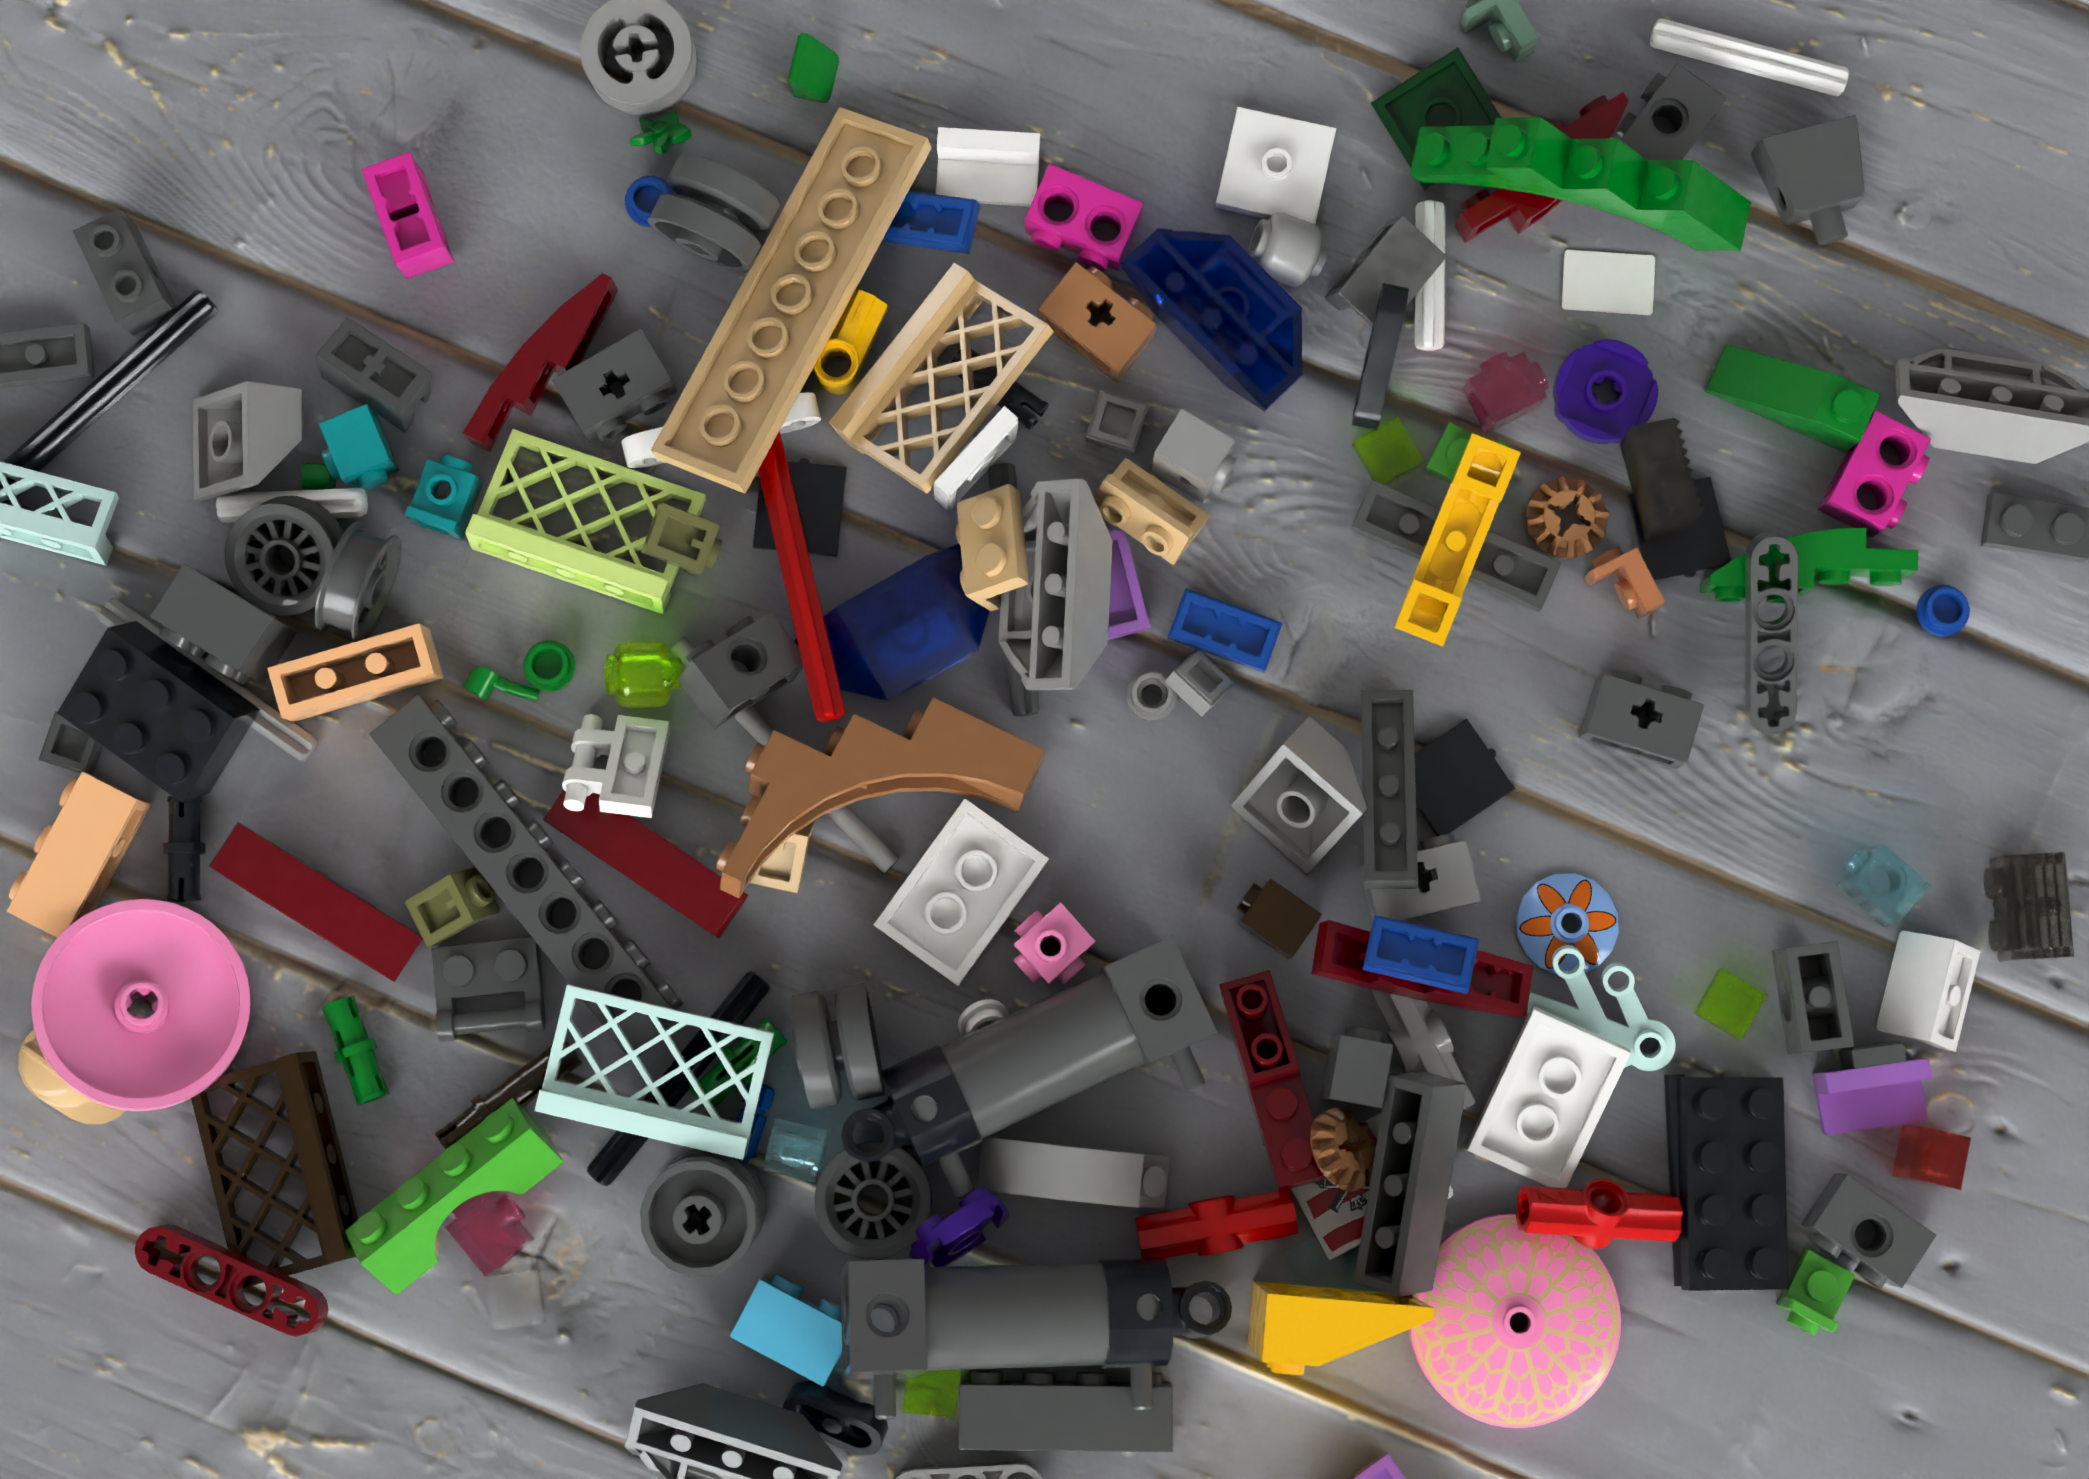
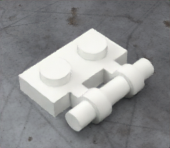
[562,714,670,818]

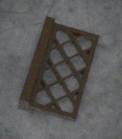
[191,1051,358,1288]

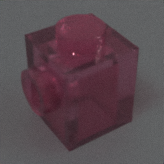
[1462,352,1549,434]
[445,1191,535,1276]

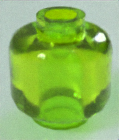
[604,641,682,708]

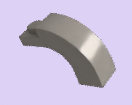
[977,1137,1170,1209]

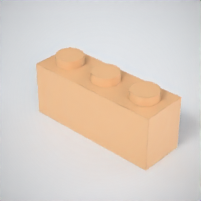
[267,623,444,722]
[6,771,151,938]

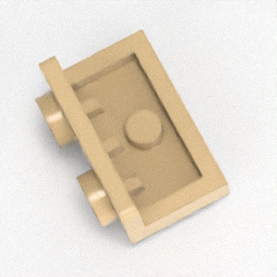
[1094,458,1210,565]
[956,484,1029,611]

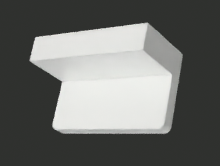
[936,127,1040,207]
[1876,931,1981,1052]

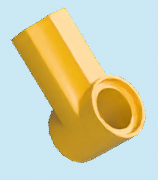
[814,289,889,395]

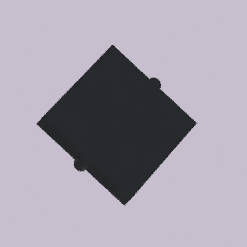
[753,458,847,557]
[1627,476,1731,581]
[1415,719,1515,836]

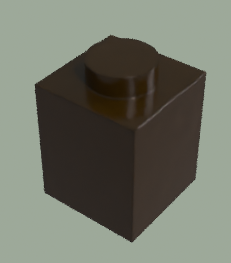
[1237,878,1322,959]

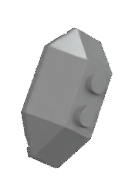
[1896,348,2089,464]
[998,478,1113,691]

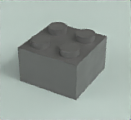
[150,564,297,685]

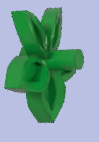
[630,111,692,154]

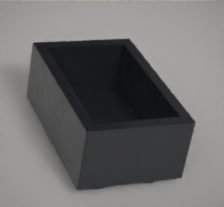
[57,621,260,803]

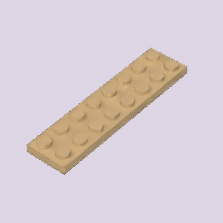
[651,107,932,494]

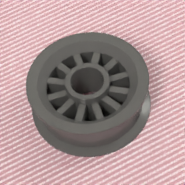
[225,496,344,616]
[315,522,402,642]
[815,1141,932,1259]

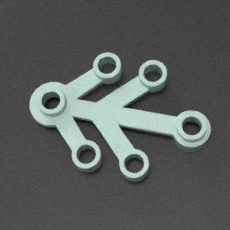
[1527,945,1676,1071]

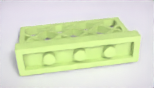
[465,429,706,615]

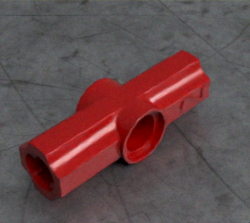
[1516,1179,1683,1249]
[1134,1189,1299,1259]

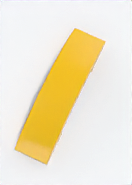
[1394,433,1521,647]

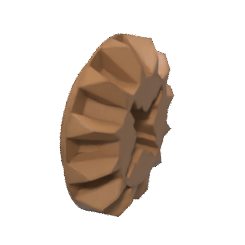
[1526,476,1609,559]
[1310,1107,1377,1192]

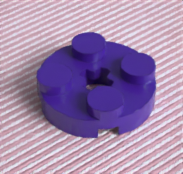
[1553,339,1658,444]
[909,1186,1010,1267]

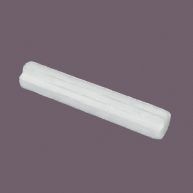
[1414,200,1446,351]
[216,488,368,523]

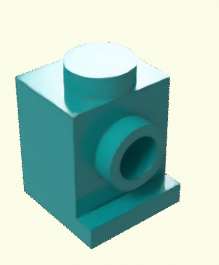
[405,455,483,540]

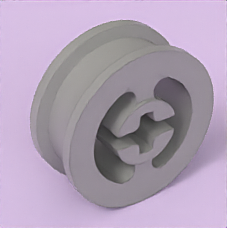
[580,0,698,116]

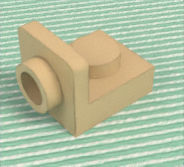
[750,821,815,894]

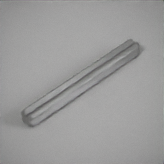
[98,598,318,761]

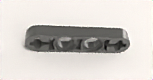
[1745,531,1798,735]

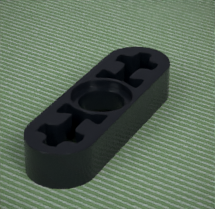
[1352,283,1409,430]

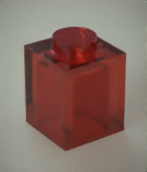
[1892,1125,1971,1190]

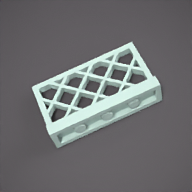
[534,984,774,1160]

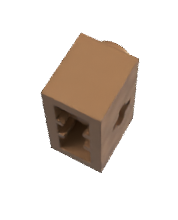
[1038,262,1157,383]

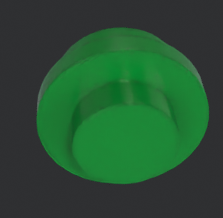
[523,640,576,692]

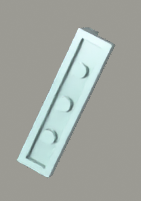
[0,462,119,566]

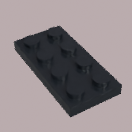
[1677,1077,1789,1291]

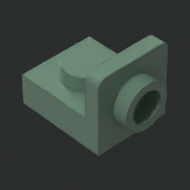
[1460,0,1539,63]

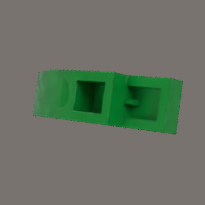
[1700,528,1918,604]

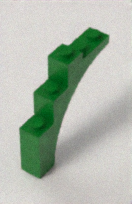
[1410,117,1751,251]

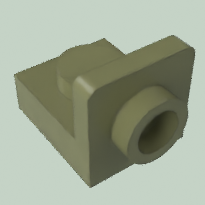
[641,503,722,576]
[404,867,500,948]

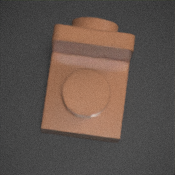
[1584,546,1666,618]

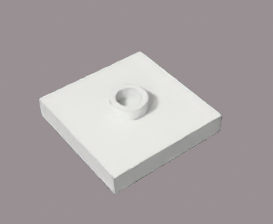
[1215,107,1336,224]
[934,406,1018,511]

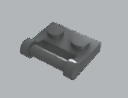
[431,937,546,1042]

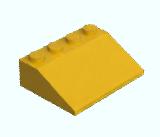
[1248,1281,1435,1375]

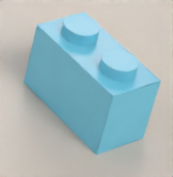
[729,1273,842,1387]

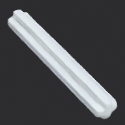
[1650,18,1849,96]

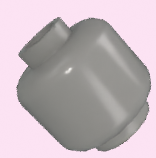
[1248,213,1327,287]

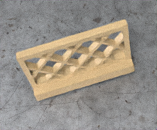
[828,263,1054,494]

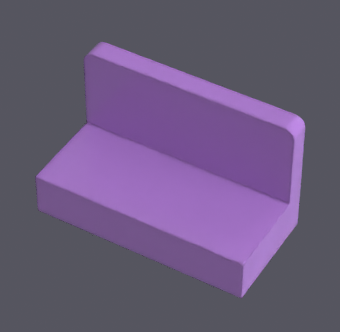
[1812,1058,1933,1135]

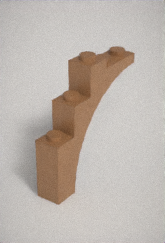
[716,697,1046,898]

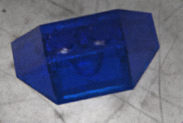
[1121,228,1303,412]
[794,544,990,702]

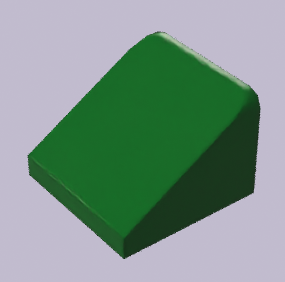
[788,33,839,103]

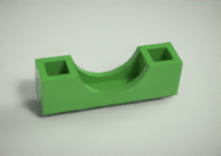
[344,1098,564,1295]

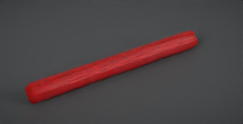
[758,432,846,722]

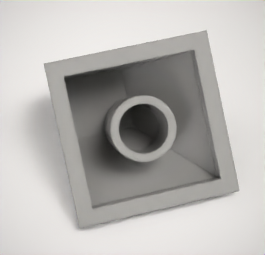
[193,381,305,501]
[1230,716,1367,874]

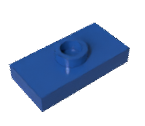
[881,191,981,254]
[1167,588,1282,673]
[1362,915,1480,994]

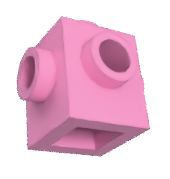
[1013,902,1096,985]

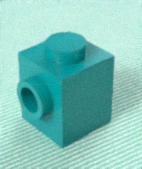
[319,404,399,491]

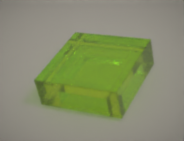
[1352,417,1423,485]
[1693,968,1767,1040]
[903,1370,961,1418]

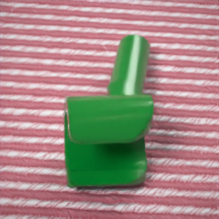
[301,463,339,523]
[464,666,540,702]

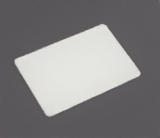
[1562,250,1655,315]

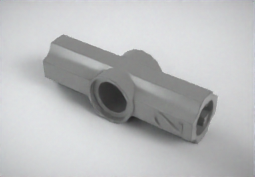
[1369,989,1476,1111]

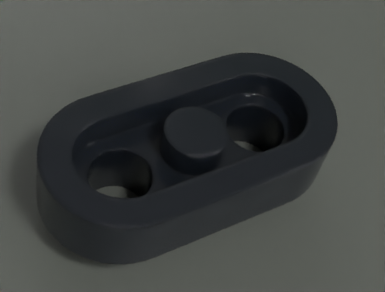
[783,1381,888,1455]

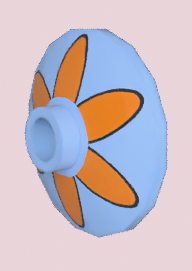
[1515,873,1619,975]

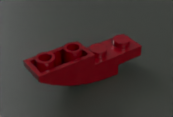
[1455,92,1629,243]
[1219,970,1326,1192]

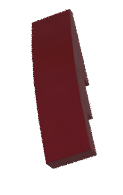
[463,273,618,452]
[543,790,749,938]
[209,822,423,982]
[1311,920,1533,1018]

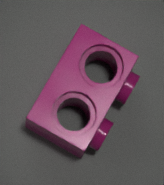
[361,152,455,279]
[1025,164,1143,271]
[1817,410,1931,538]

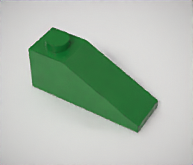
[1705,344,1881,453]

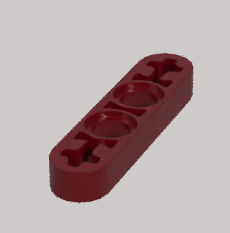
[135,1224,329,1337]

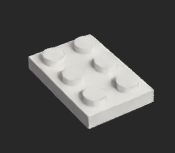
[873,799,1049,987]
[1466,1005,1631,1188]

